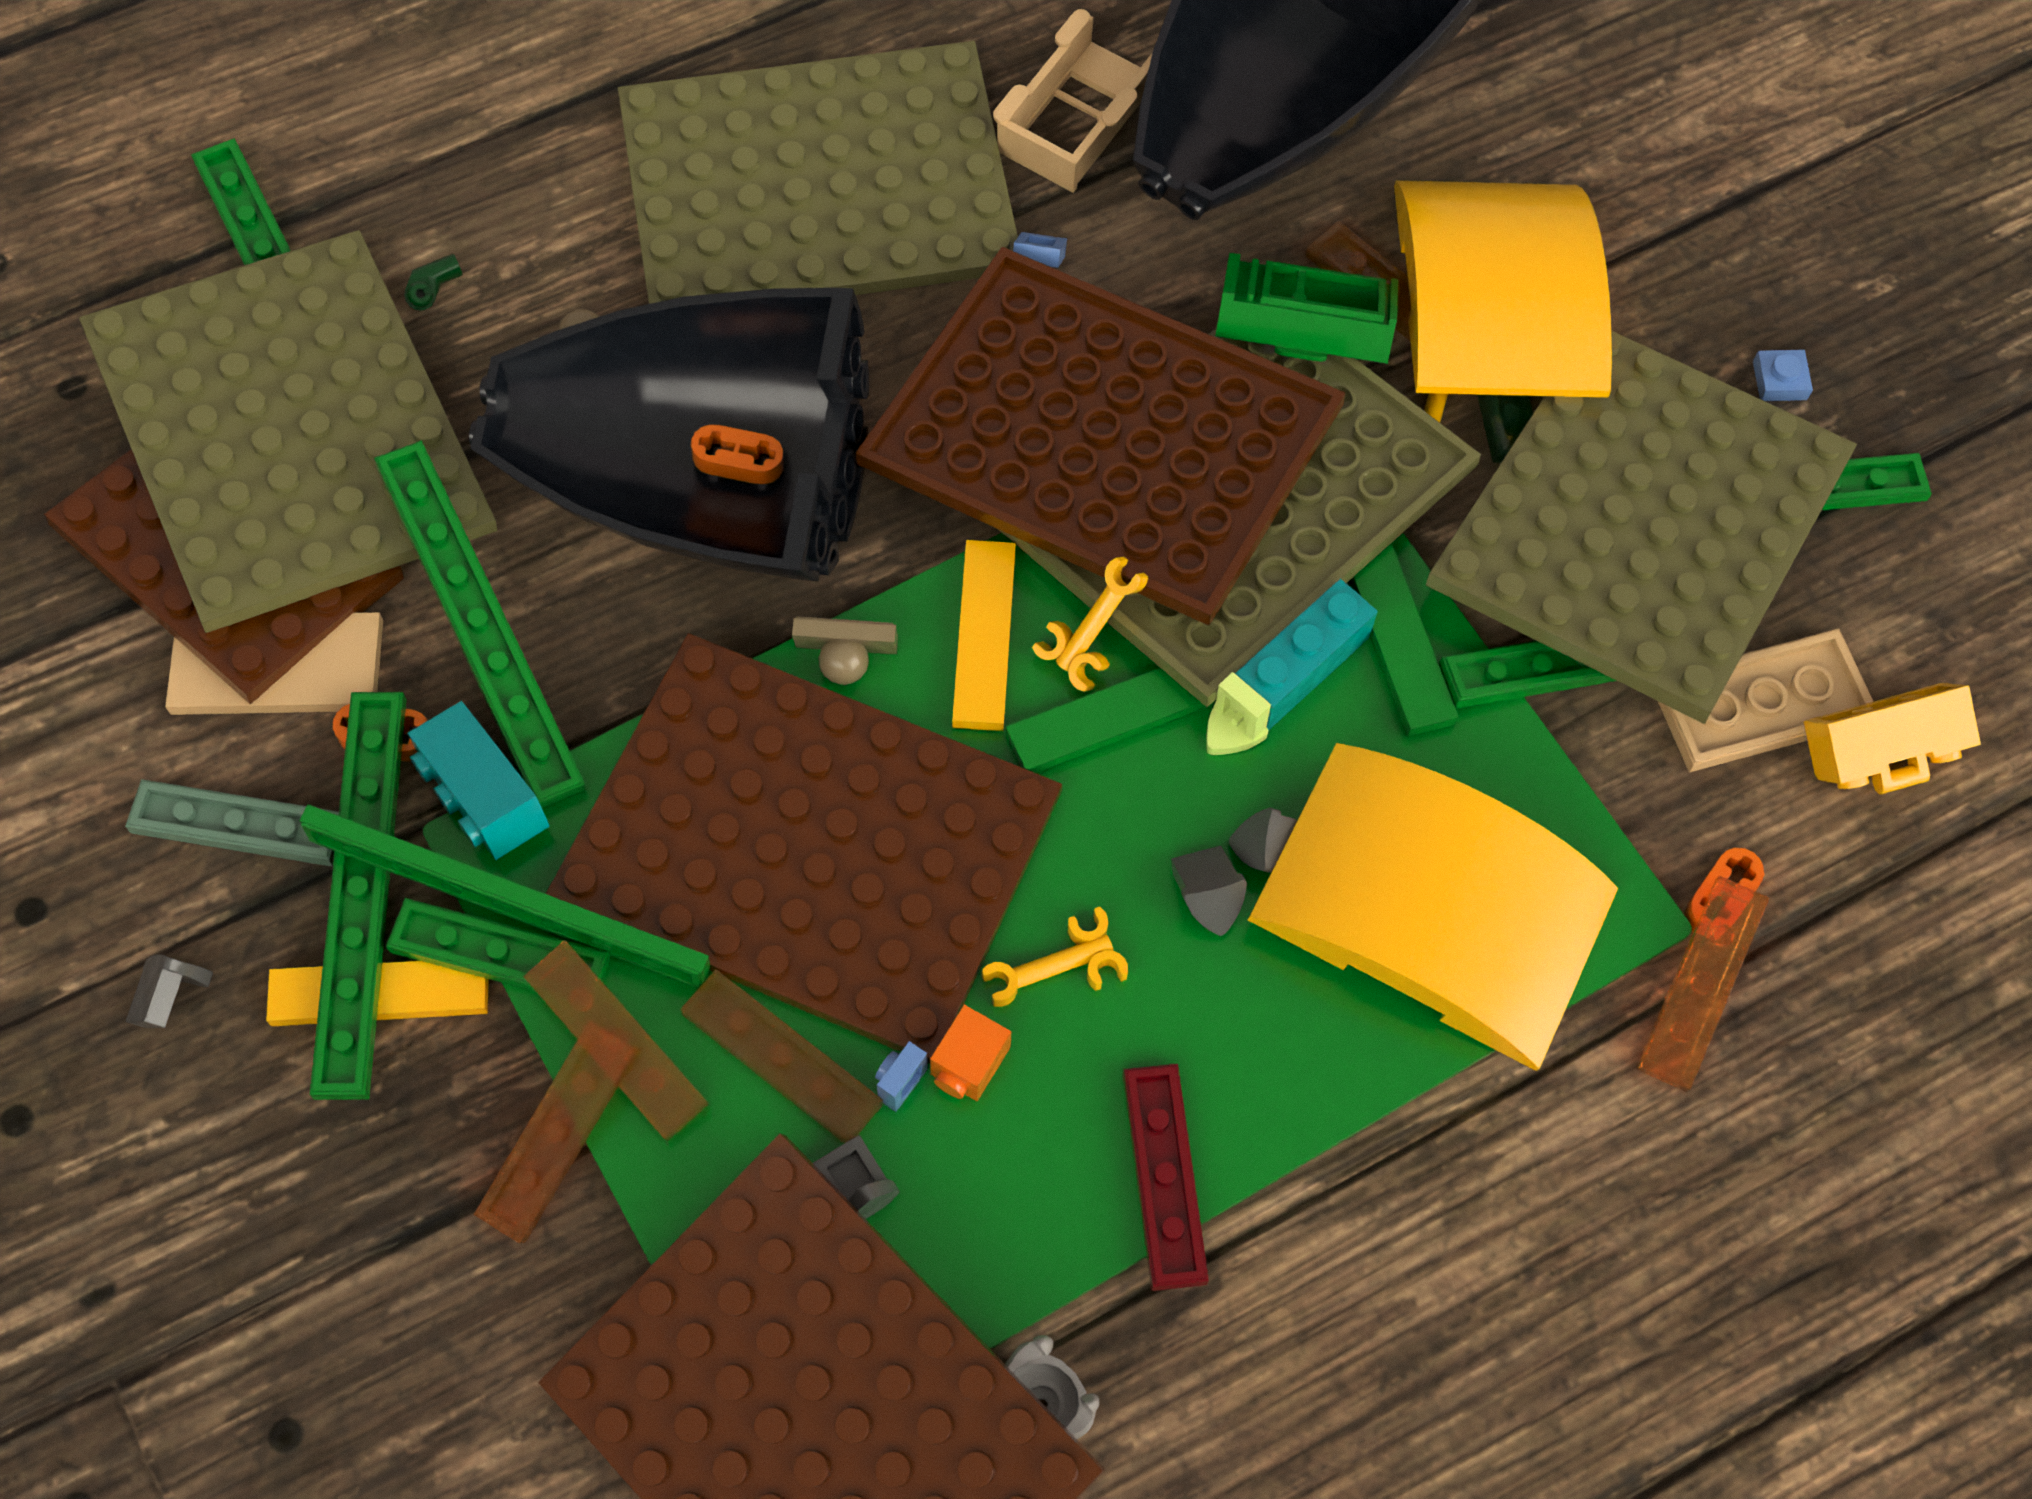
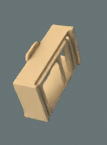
[993,9,1152,193]

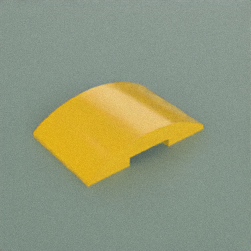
[1394,180,1612,398]
[1248,743,1618,1071]

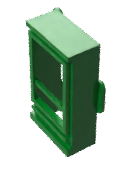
[1215,252,1398,364]

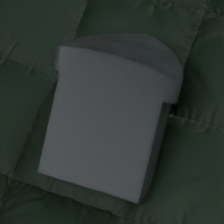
[1229,807,1298,873]
[1171,846,1247,936]
[125,954,213,1028]
[813,1135,900,1219]

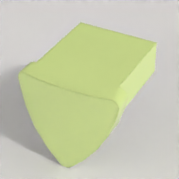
[1206,672,1271,755]

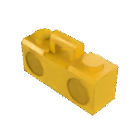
[1804,683,1981,795]

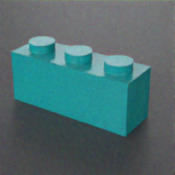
[1235,578,1378,730]
[408,701,550,860]

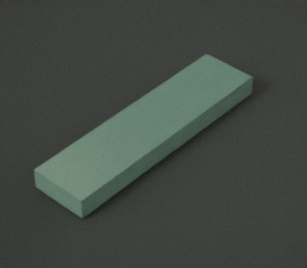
[125,779,339,867]

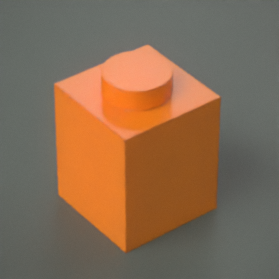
[930,1004,1012,1102]

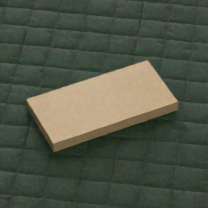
[165,612,383,715]
[1658,629,1874,772]

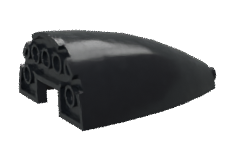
[1133,0,1479,220]
[469,288,869,581]

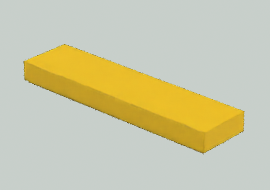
[952,540,1016,731]
[266,961,489,1026]

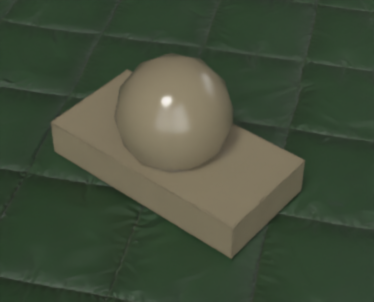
[792,616,898,685]

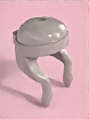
[1005,1335,1099,1439]

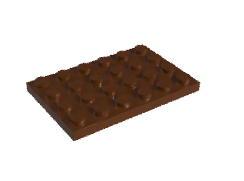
[44,449,404,704]

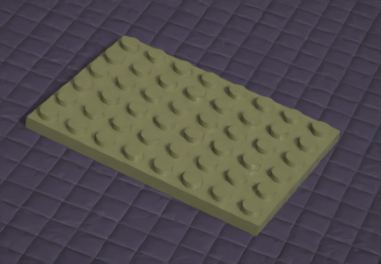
[618,41,1018,304]
[79,230,498,633]
[998,293,1481,707]
[1426,331,1857,724]

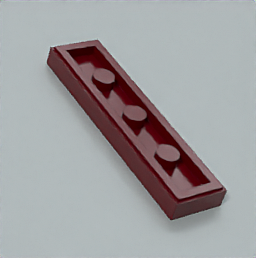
[1123,1064,1209,1291]

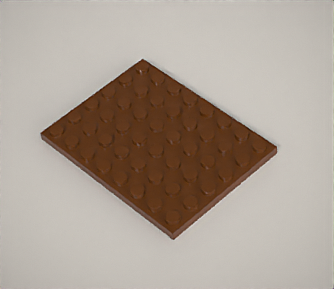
[855,247,1345,626]
[546,633,1062,1064]
[538,1133,1106,1499]

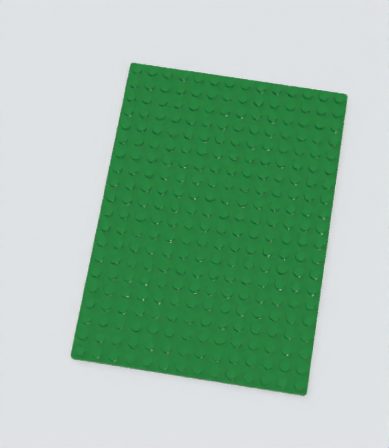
[423,533,1692,1349]

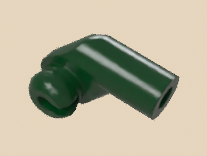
[404,253,463,311]

